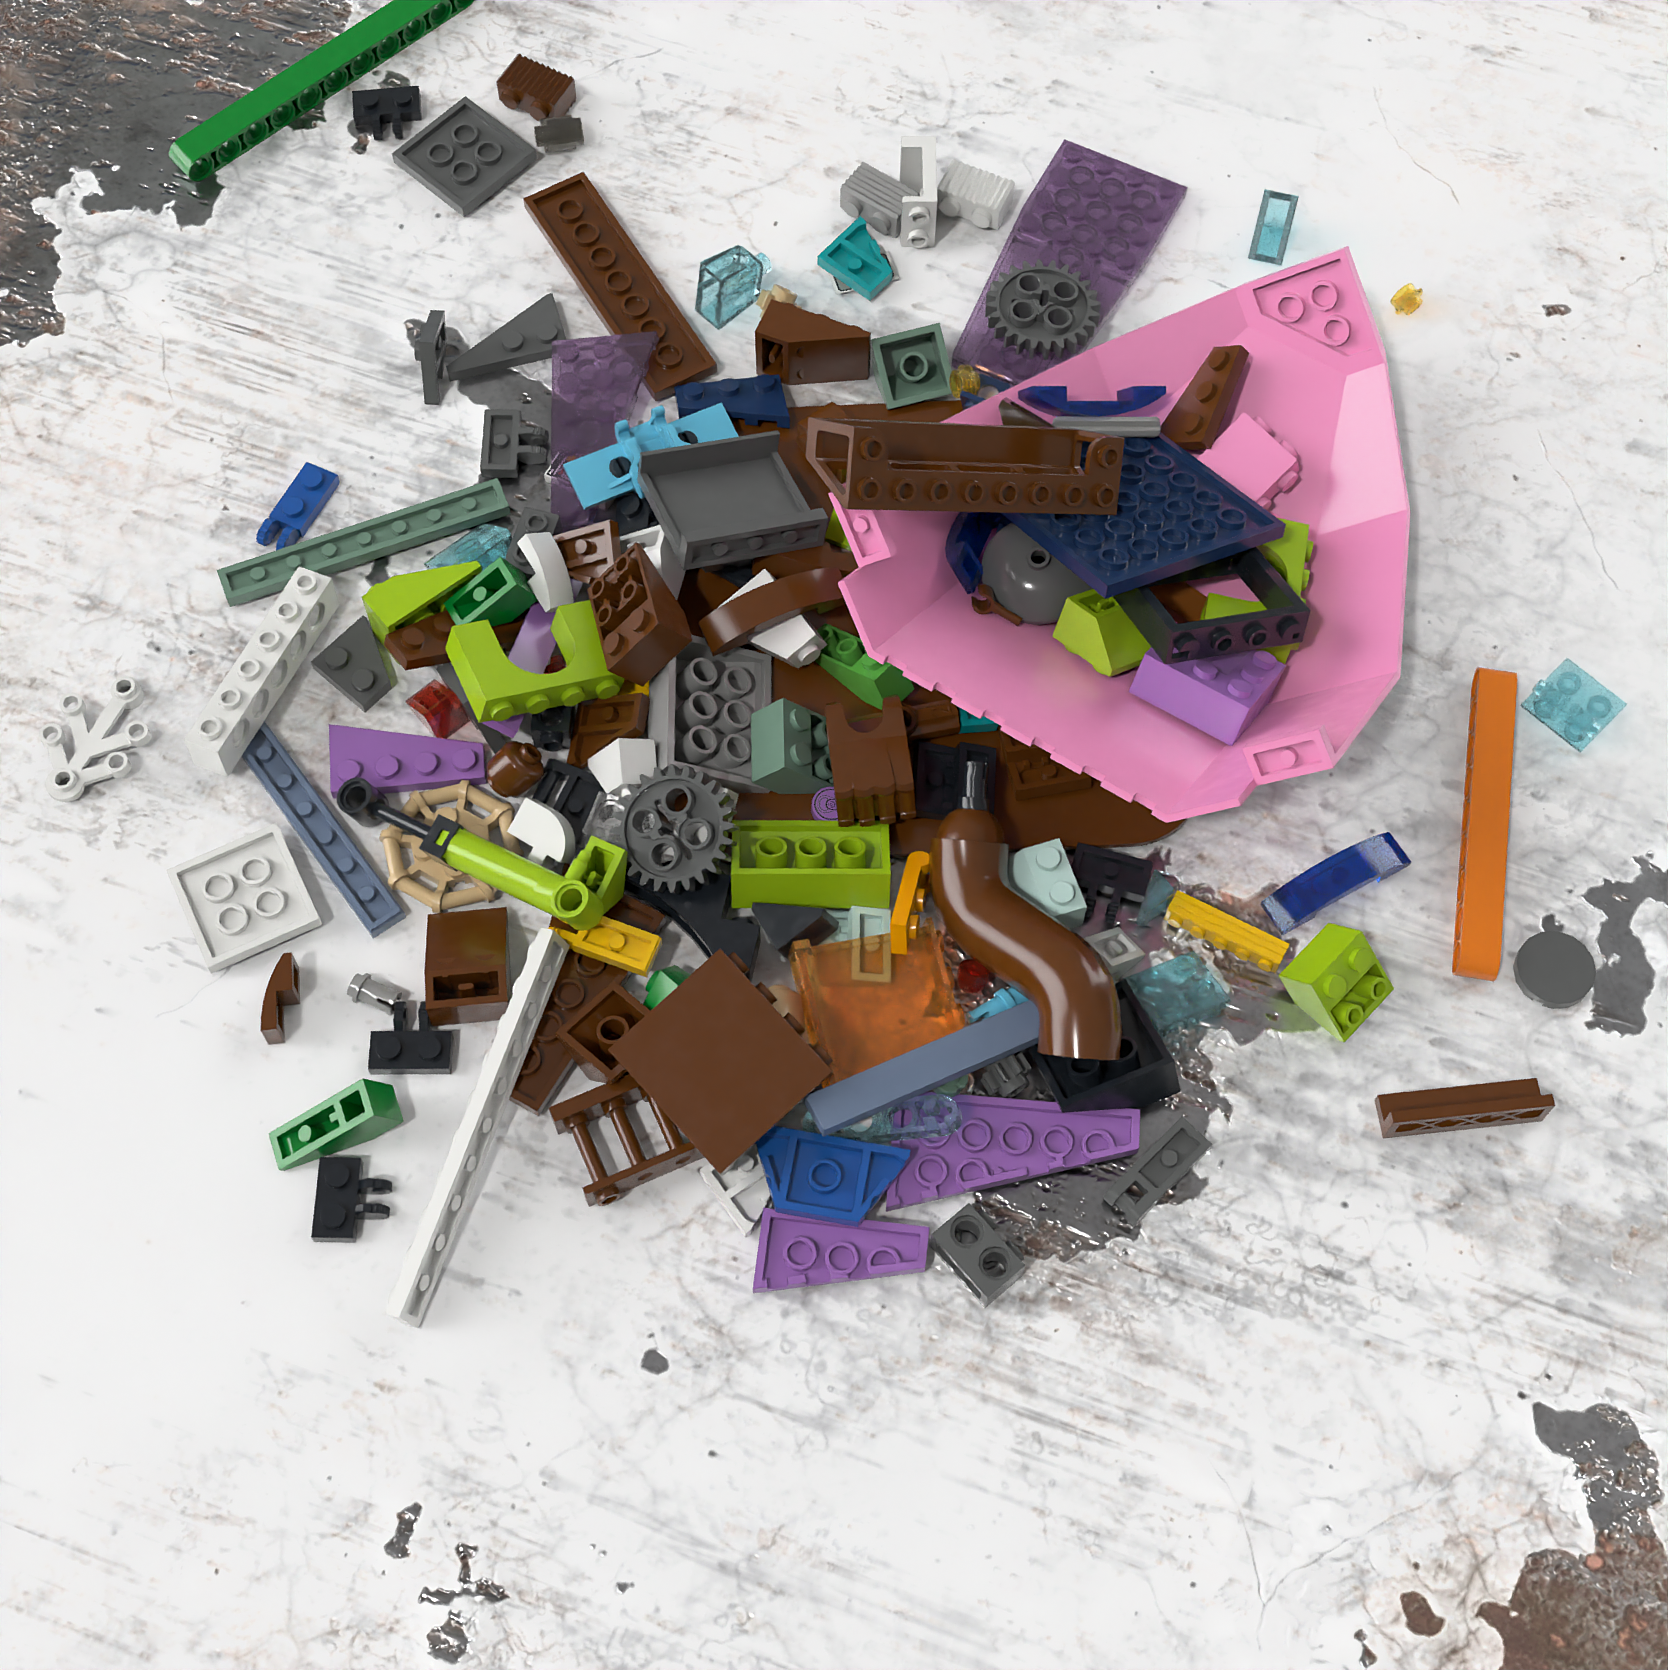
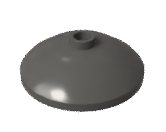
[981,523,1092,625]

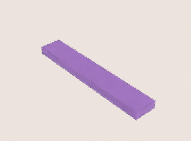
[482,578,583,739]

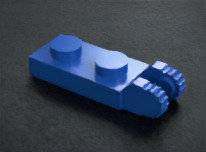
[256,462,340,550]

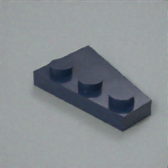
[674,374,790,428]

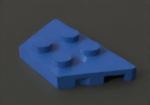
[755,1126,911,1227]

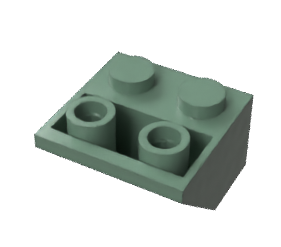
[751,698,833,794]

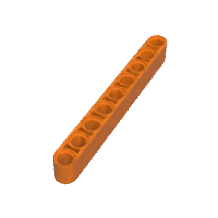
[1452,667,1517,982]

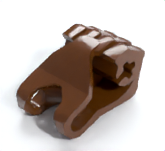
[825,694,916,827]

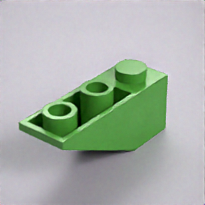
[815,623,914,710]

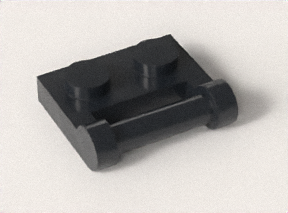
[532,758,607,850]

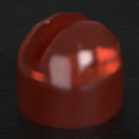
[957,959,990,994]

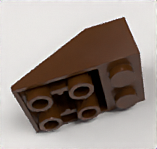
[755,299,871,385]
[587,542,692,687]
[424,907,512,1027]

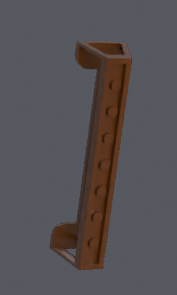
[806,417,1125,515]

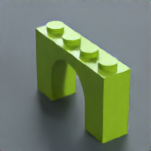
[1200,517,1313,664]
[445,600,624,723]

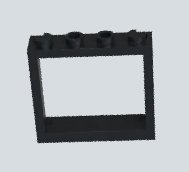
[1113,547,1311,664]

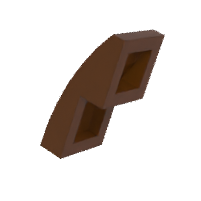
[260,952,300,1045]

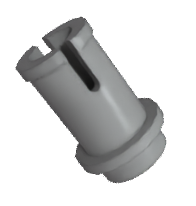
[347,973,402,1016]

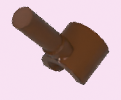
[971,584,1022,626]

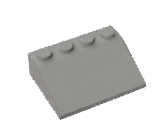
[648,635,771,793]

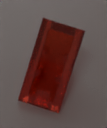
[404,679,470,739]

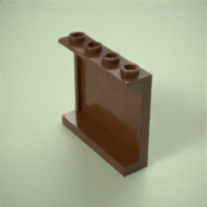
[608,949,833,1176]

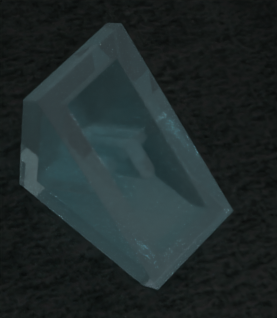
[1248,189,1299,266]

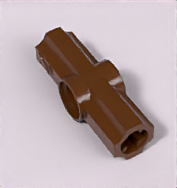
[846,699,960,748]

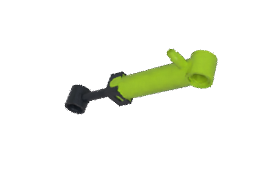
[337,777,604,931]

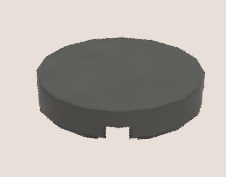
[1513,931,1596,1009]

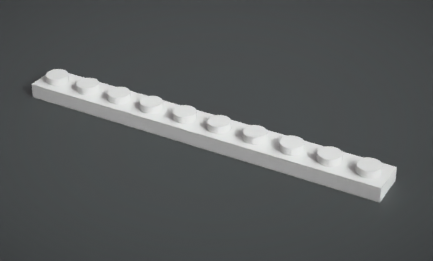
[385,927,570,1328]

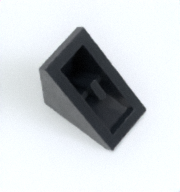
[751,902,839,964]

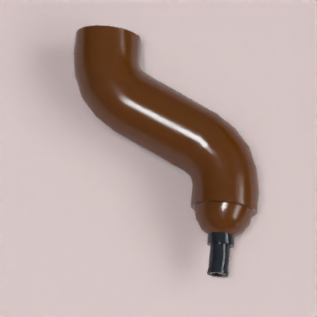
[929,761,1122,1060]

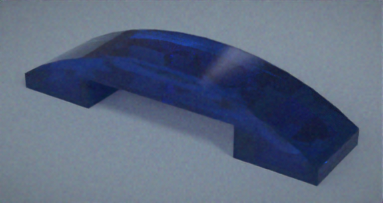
[1018,386,1166,417]
[945,512,1004,594]
[1260,832,1411,936]

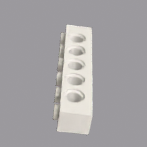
[184,567,339,777]

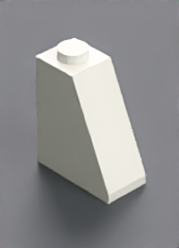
[715,569,827,669]

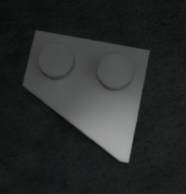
[414,310,447,405]
[311,615,392,713]

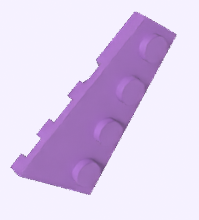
[329,724,487,799]
[753,1208,929,1293]

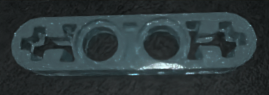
[802,1094,963,1143]

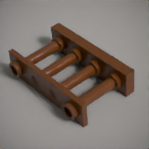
[549,1074,705,1207]

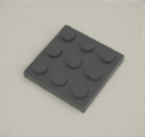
[392,96,537,217]

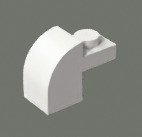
[507,797,576,872]

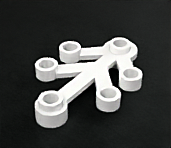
[39,676,151,803]

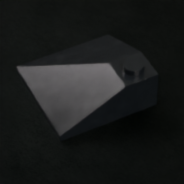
[1027,979,1181,1113]

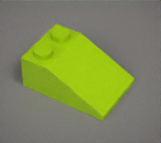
[362,561,482,665]

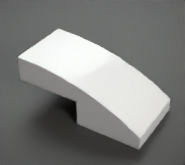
[517,532,574,613]

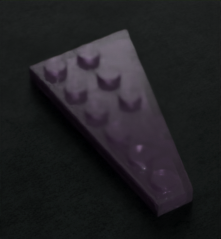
[551,331,659,533]

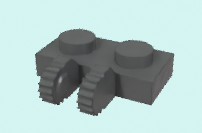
[480,409,549,478]

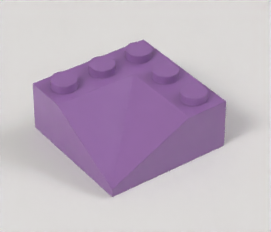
[1129,647,1286,746]

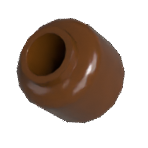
[487,741,544,798]

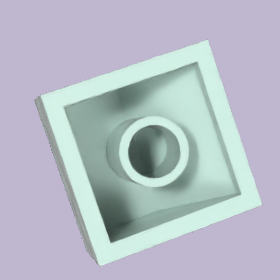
[1008,838,1087,929]

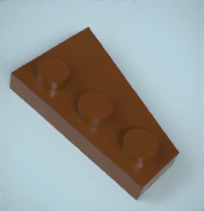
[1160,345,1249,450]

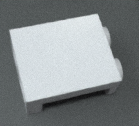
[899,136,937,248]

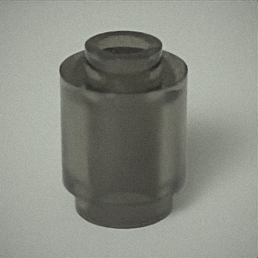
[534,115,584,153]

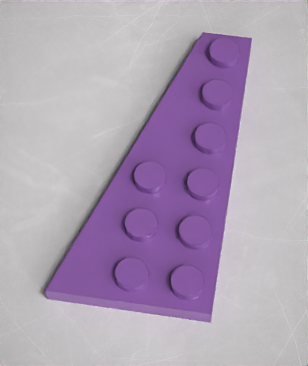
[886,1092,1140,1212]

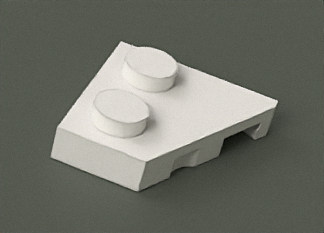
[700,1144,771,1238]

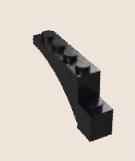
[574,847,761,982]

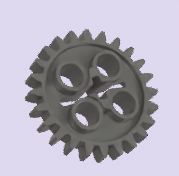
[985,259,1101,360]
[610,764,739,894]

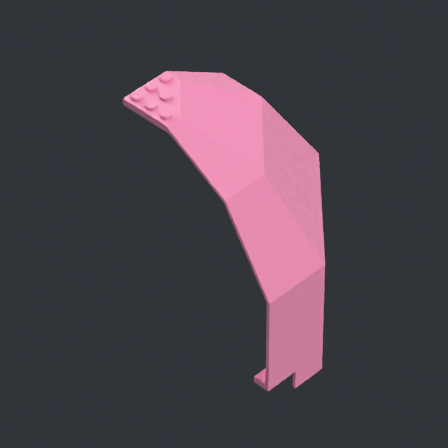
[828,246,1411,823]

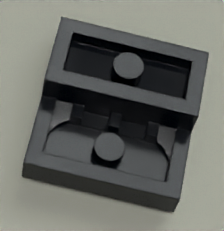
[913,741,996,820]

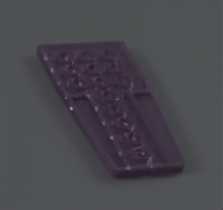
[951,139,1188,387]

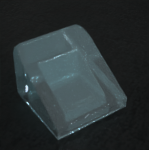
[1136,870,1175,926]

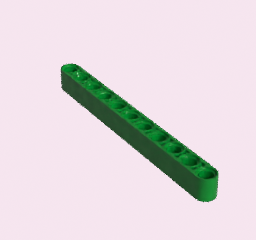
[169,0,474,182]

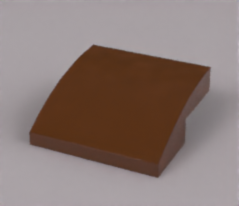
[998,725,1091,801]

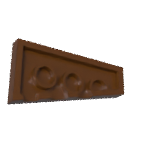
[384,608,529,671]

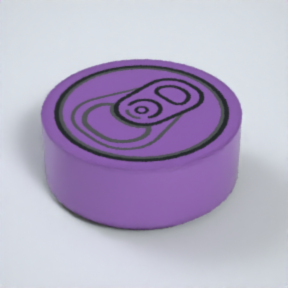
[811,787,838,821]

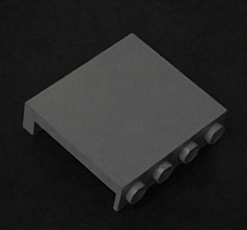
[637,430,828,571]

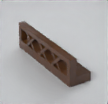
[1374,1078,1555,1139]

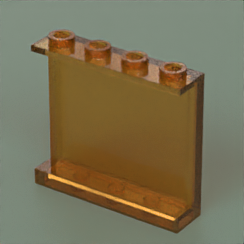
[788,917,965,1089]

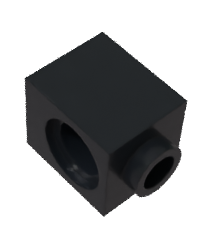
[530,705,576,752]

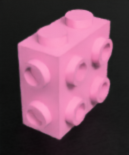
[1197,412,1299,510]

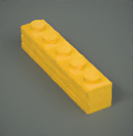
[1164,890,1290,973]

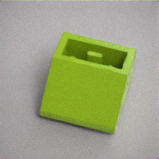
[1052,589,1151,677]
[1278,923,1394,1043]

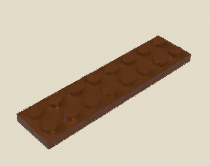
[523,172,717,402]

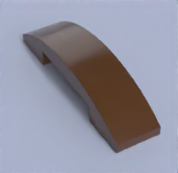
[698,567,846,656]

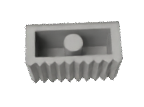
[840,162,920,238]

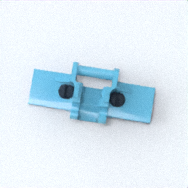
[563,402,739,510]

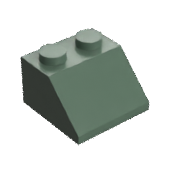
[870,323,957,410]

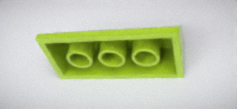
[731,820,891,908]

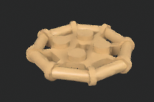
[379,780,524,913]

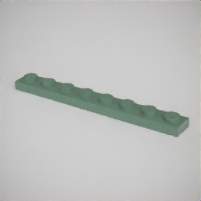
[217,478,511,607]

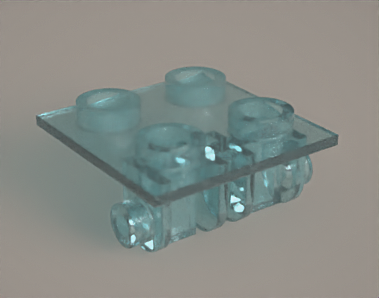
[1520,658,1627,753]
[1123,951,1231,1038]

